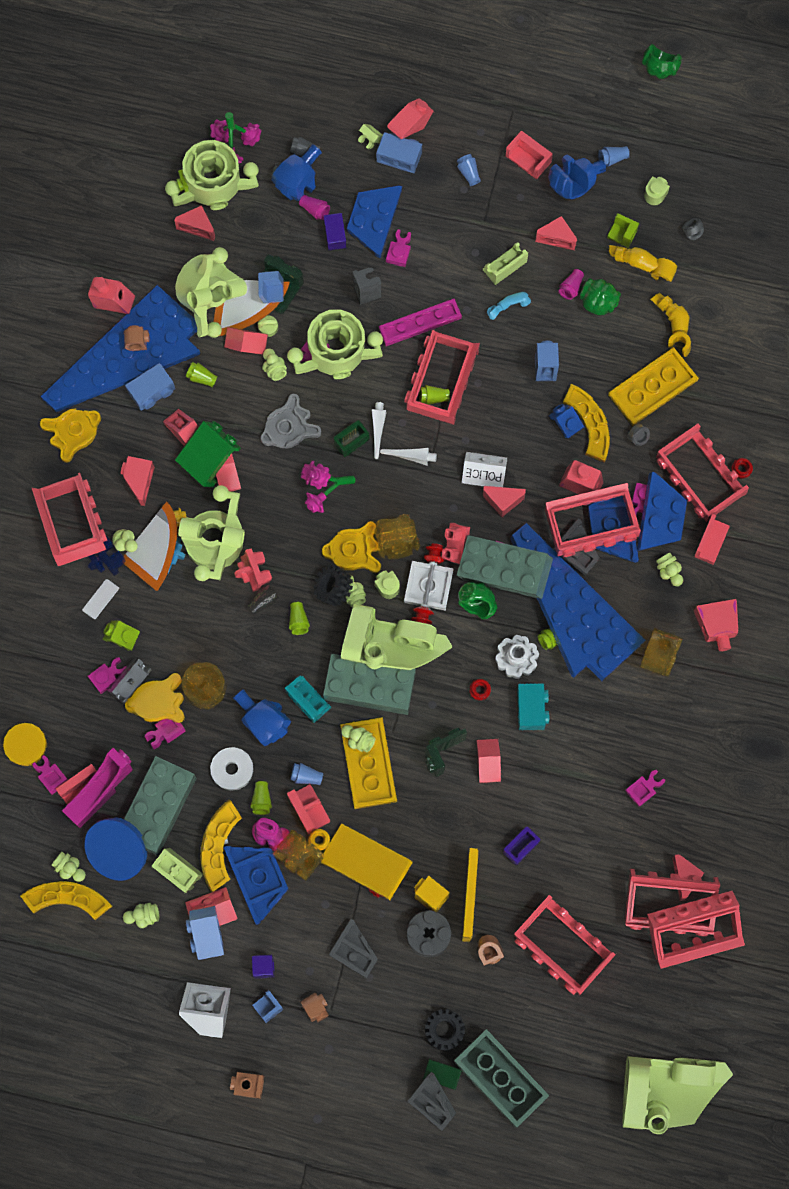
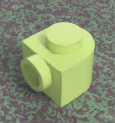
[644,176,670,205]
[374,570,400,599]

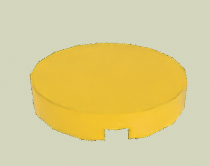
[3,723,47,766]

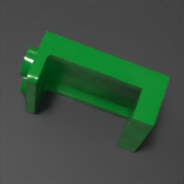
[175,421,241,487]

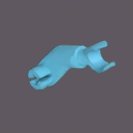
[487,292,531,320]

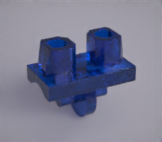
[88,536,126,576]

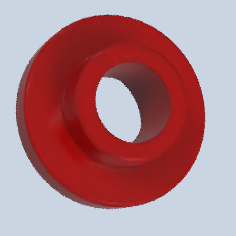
[732,458,753,479]
[469,679,491,701]

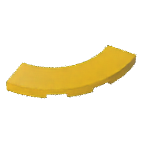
[563,384,610,463]
[201,800,242,892]
[20,881,113,920]

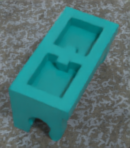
[285,675,331,723]

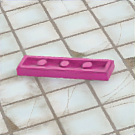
[378,299,462,346]

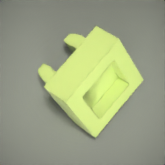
[358,124,383,149]

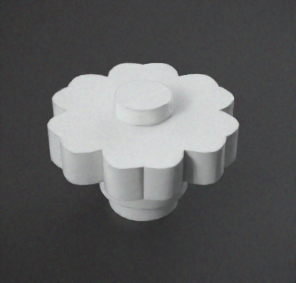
[495,635,539,679]

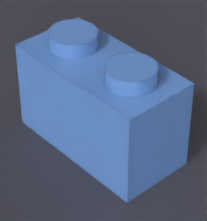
[376,132,422,174]
[535,341,559,381]
[125,363,175,411]
[186,906,224,960]

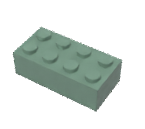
[456,535,553,599]
[323,654,416,715]
[124,756,197,856]
[454,1029,549,1128]

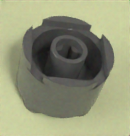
[407,910,451,957]

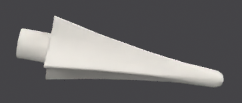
[372,402,386,459]
[380,448,437,466]

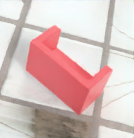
[505,131,553,180]

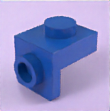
[549,404,584,438]

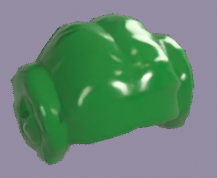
[642,44,682,79]
[580,278,621,315]
[458,582,498,620]

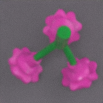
[210,112,261,163]
[301,461,355,513]

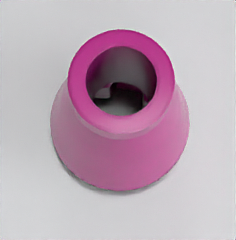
[299,195,330,220]
[559,269,584,300]

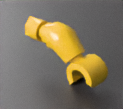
[609,245,677,282]
[651,293,691,357]

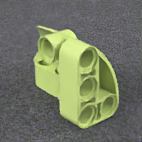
[341,604,452,670]
[622,1056,733,1134]

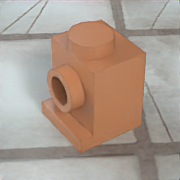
[230,1072,265,1099]

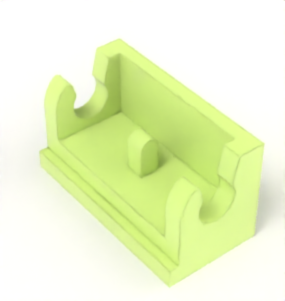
[483,242,528,285]
[152,848,203,893]

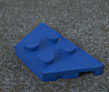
[347,186,402,258]
[637,472,687,551]
[588,483,639,563]
[224,846,289,925]

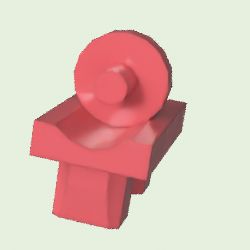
[442,523,470,564]
[234,548,272,592]

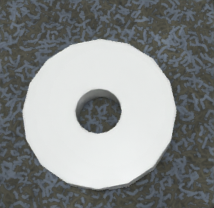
[210,747,254,791]

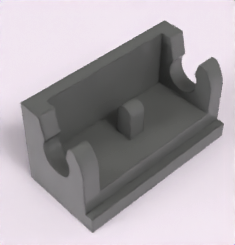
[353,268,381,305]
[107,658,152,704]

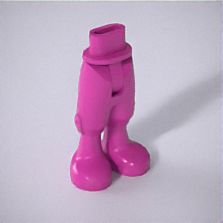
[252,818,291,851]

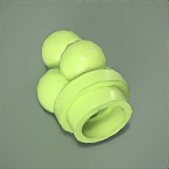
[262,348,287,381]
[112,529,138,552]
[656,553,683,587]
[346,575,366,608]
[341,725,376,752]
[51,851,86,882]
[123,903,159,928]

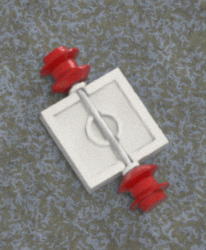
[404,543,453,624]

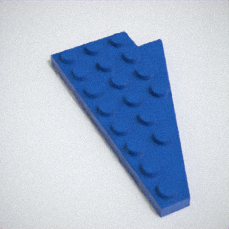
[41,285,200,412]
[510,523,646,681]

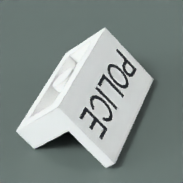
[462,452,507,487]

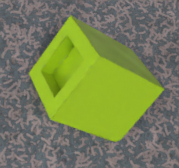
[607,214,639,248]

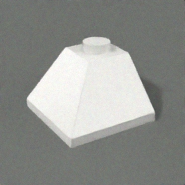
[179,982,231,1038]

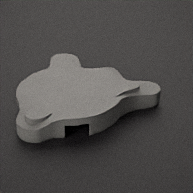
[261,394,321,448]

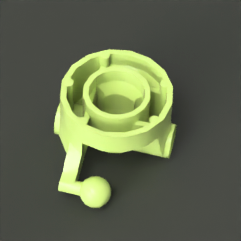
[165,140,259,210]
[175,247,247,338]
[287,310,383,379]
[178,485,245,581]

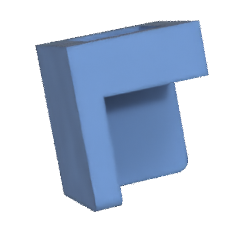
[258,271,284,303]
[252,990,283,1023]

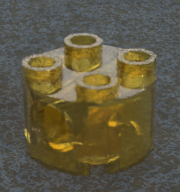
[374,514,420,559]
[640,627,683,677]
[182,662,227,710]
[272,830,325,881]

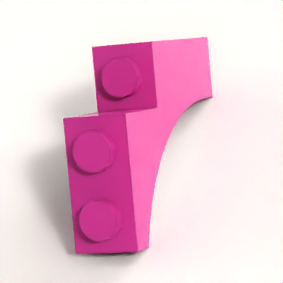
[62,748,133,828]

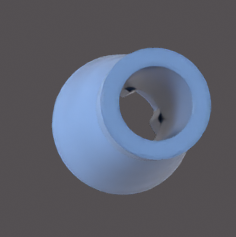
[598,146,629,167]
[457,154,481,186]
[290,763,323,785]

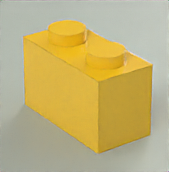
[414,876,449,912]

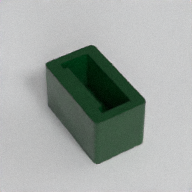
[333,420,370,457]
[422,1059,462,1090]

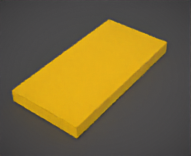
[608,347,699,426]
[340,717,397,809]
[319,824,413,900]
[462,848,478,942]

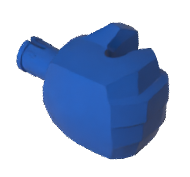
[271,144,322,201]
[548,155,606,200]
[233,690,291,746]

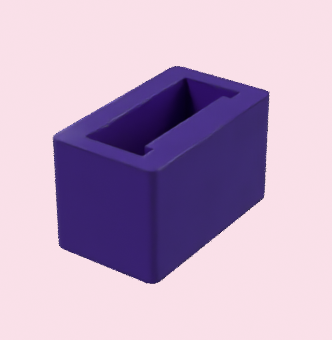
[324,213,346,250]
[503,827,540,865]
[252,955,275,979]

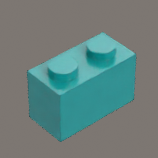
[517,684,549,730]

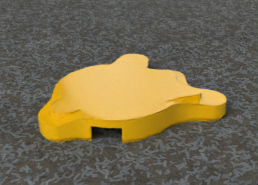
[40,408,101,463]
[322,521,381,573]
[125,673,185,723]

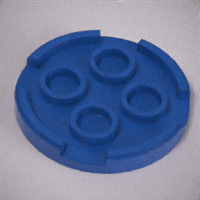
[85,817,147,881]

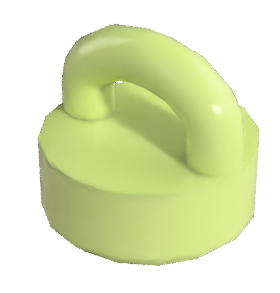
[258,315,278,337]

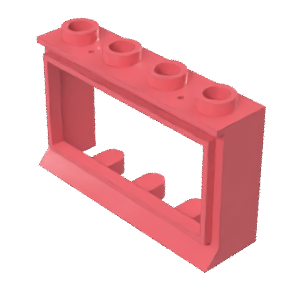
[404,330,480,425]
[656,424,749,522]
[32,473,107,566]
[545,483,641,557]
[625,869,720,936]
[647,891,745,969]
[514,895,616,995]

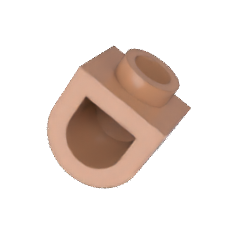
[124,325,150,351]
[477,935,504,966]
[300,992,329,1022]

